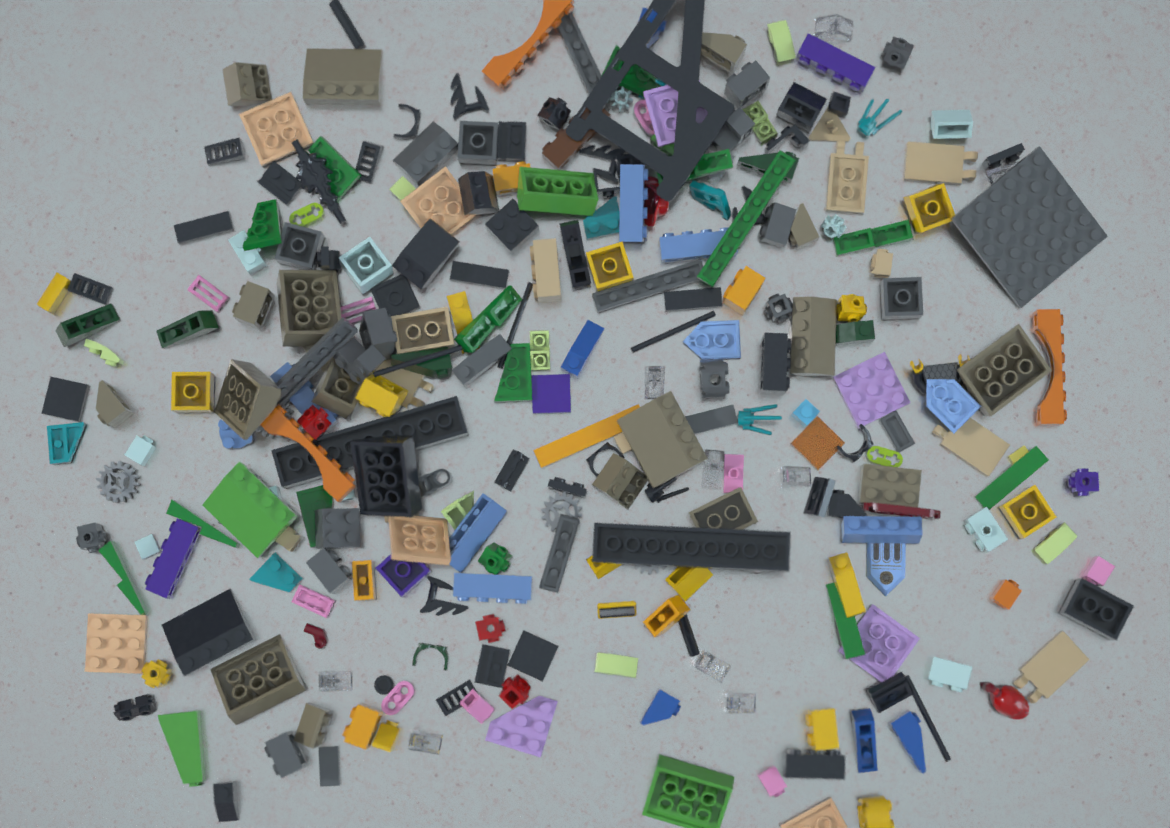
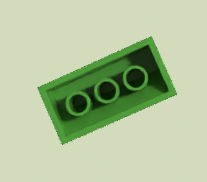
[517,167,598,216]

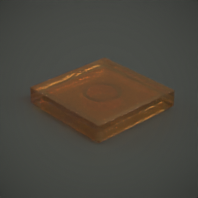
[791,416,845,470]

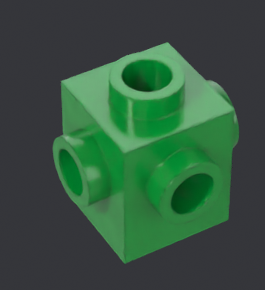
[478,542,512,575]

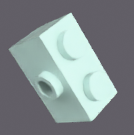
[930,109,973,139]
[228,230,267,275]
[964,507,1008,553]
[928,657,973,693]

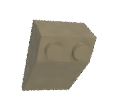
[701,32,747,73]
[311,355,363,419]

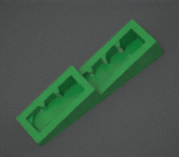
[657,149,733,185]
[833,220,914,256]
[454,285,522,353]
[975,446,1049,510]
[166,499,240,548]
[98,541,148,615]
[826,582,865,660]

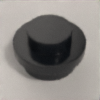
[374,675,394,695]

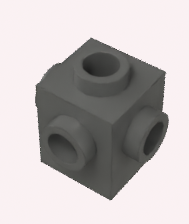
[883,36,914,69]
[764,293,793,322]
[76,522,106,553]

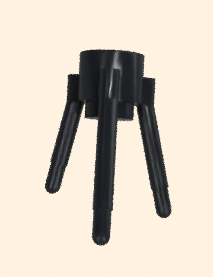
[644,477,689,503]

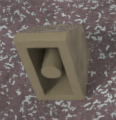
[788,203,819,250]

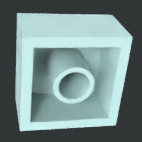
[339,237,393,294]

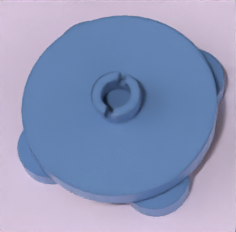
[218,419,253,449]

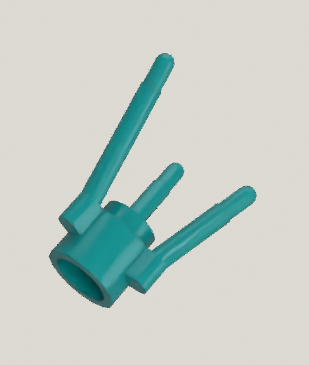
[857,98,902,136]
[738,404,782,435]

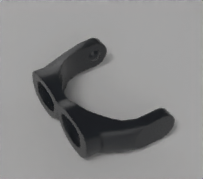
[393,104,421,139]
[836,424,874,462]
[586,442,625,478]

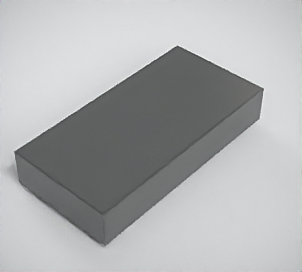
[879,411,915,452]
[318,746,340,787]

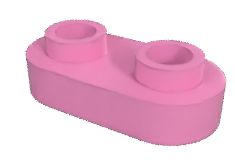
[634,100,654,136]
[381,681,414,715]

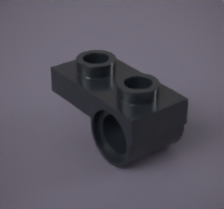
[317,246,340,272]

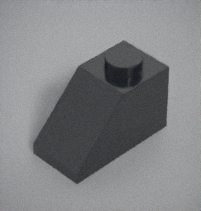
[826,490,867,518]
[213,781,239,822]

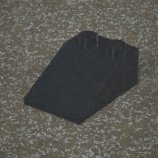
[392,218,460,289]

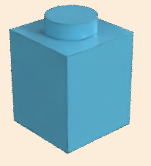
[791,399,820,428]

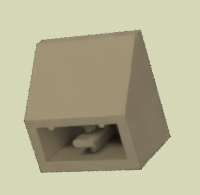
[222,62,272,107]
[592,453,648,509]
[294,703,332,749]

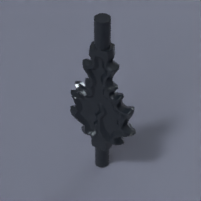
[292,139,347,224]

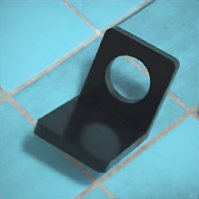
[593,171,620,198]

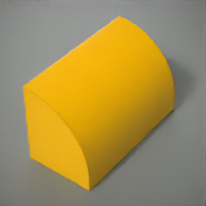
[36,272,71,315]
[665,567,713,602]

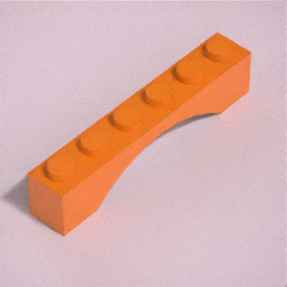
[482,0,575,88]
[1033,309,1067,426]
[260,404,356,502]

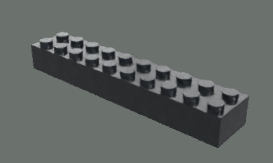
[271,396,469,489]
[592,523,791,572]

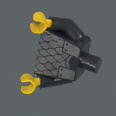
[910,354,970,395]

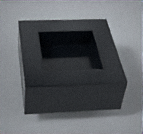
[828,92,851,116]

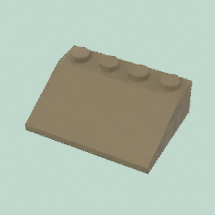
[303,48,382,105]
[277,270,342,347]
[957,324,1052,417]
[214,359,281,440]
[617,391,708,488]
[210,634,306,725]

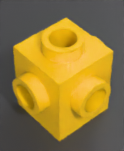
[837,294,867,322]
[141,659,172,688]

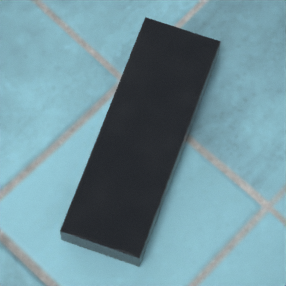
[173,211,234,244]
[450,261,509,289]
[664,287,723,312]

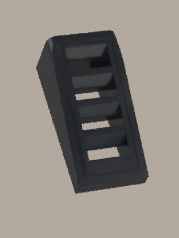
[204,138,245,165]
[355,141,383,183]
[68,273,113,305]
[436,680,478,717]

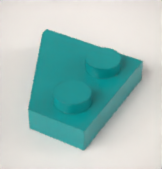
[689,181,732,220]
[583,196,620,240]
[47,422,85,464]
[249,552,304,593]

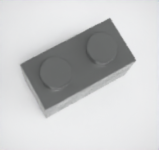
[759,202,796,248]

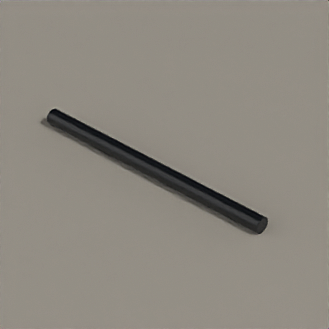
[497,282,533,369]
[631,310,716,353]
[373,345,462,377]
[905,675,951,762]

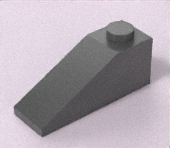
[452,334,512,385]

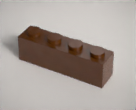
[542,108,611,170]

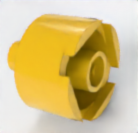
[858,795,895,828]

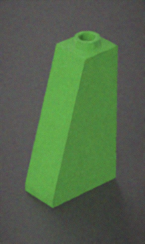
[158,711,206,787]

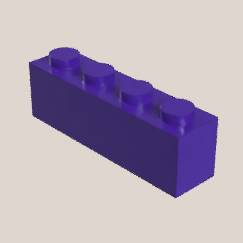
[796,33,876,92]
[145,518,201,599]

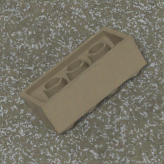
[791,297,837,376]

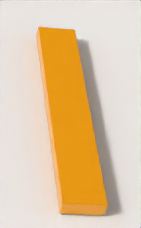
[533,404,640,468]

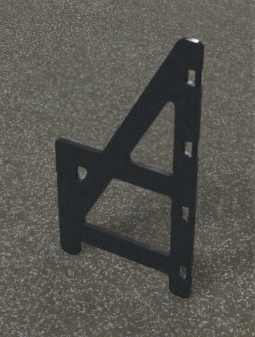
[566,0,735,202]

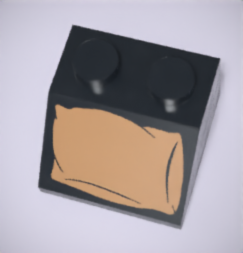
[458,171,499,215]

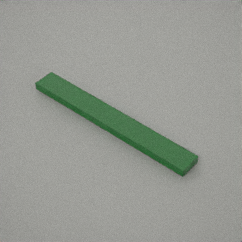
[697,150,796,287]

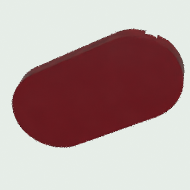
[863,502,941,519]

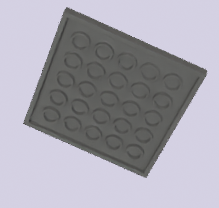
[950,146,1108,308]

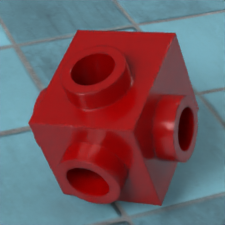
[297,405,332,440]
[475,614,506,643]
[499,674,531,709]

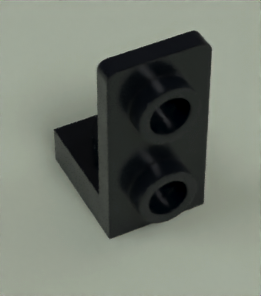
[765,124,810,154]

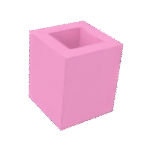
[1083,556,1115,587]
[460,689,495,724]
[757,765,787,797]

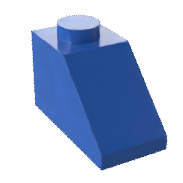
[640,689,681,725]

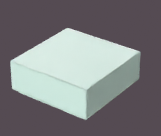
[134,534,161,560]

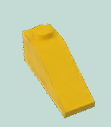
[447,291,481,354]
[828,552,866,618]

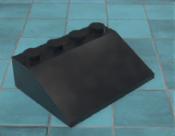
[350,435,422,517]
[162,589,257,676]

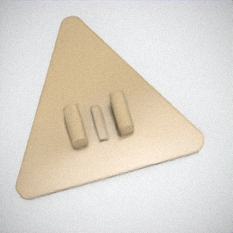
[809,105,850,142]

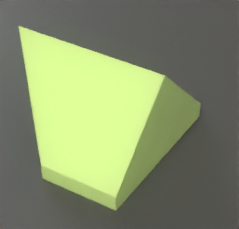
[441,491,474,530]

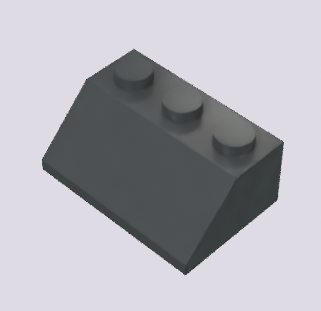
[393,121,458,187]

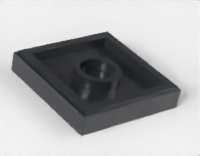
[370,274,421,316]
[41,376,89,422]
[507,630,559,682]

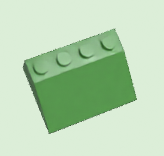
[202,461,298,558]
[642,755,734,828]

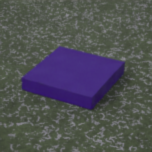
[532,374,571,414]

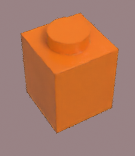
[990,579,1022,610]

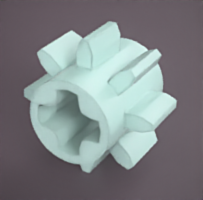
[610,87,633,112]
[821,214,846,239]

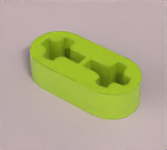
[289,203,324,227]
[866,446,903,467]

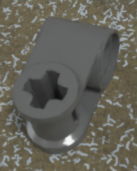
[418,469,453,498]

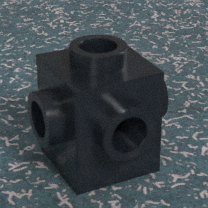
[537,97,571,129]

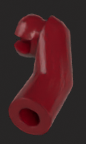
[304,623,327,649]

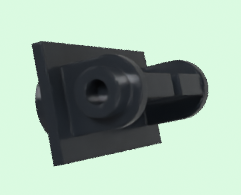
[494,449,530,492]
[113,694,157,721]

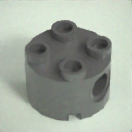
[699,359,730,398]

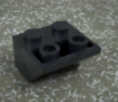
[776,82,827,132]

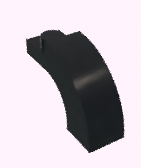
[559,220,591,287]

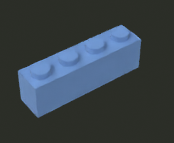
[619,164,648,242]
[659,227,738,263]
[270,362,338,436]
[449,493,507,573]
[841,516,923,544]
[453,573,532,604]

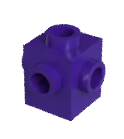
[1068,468,1099,496]

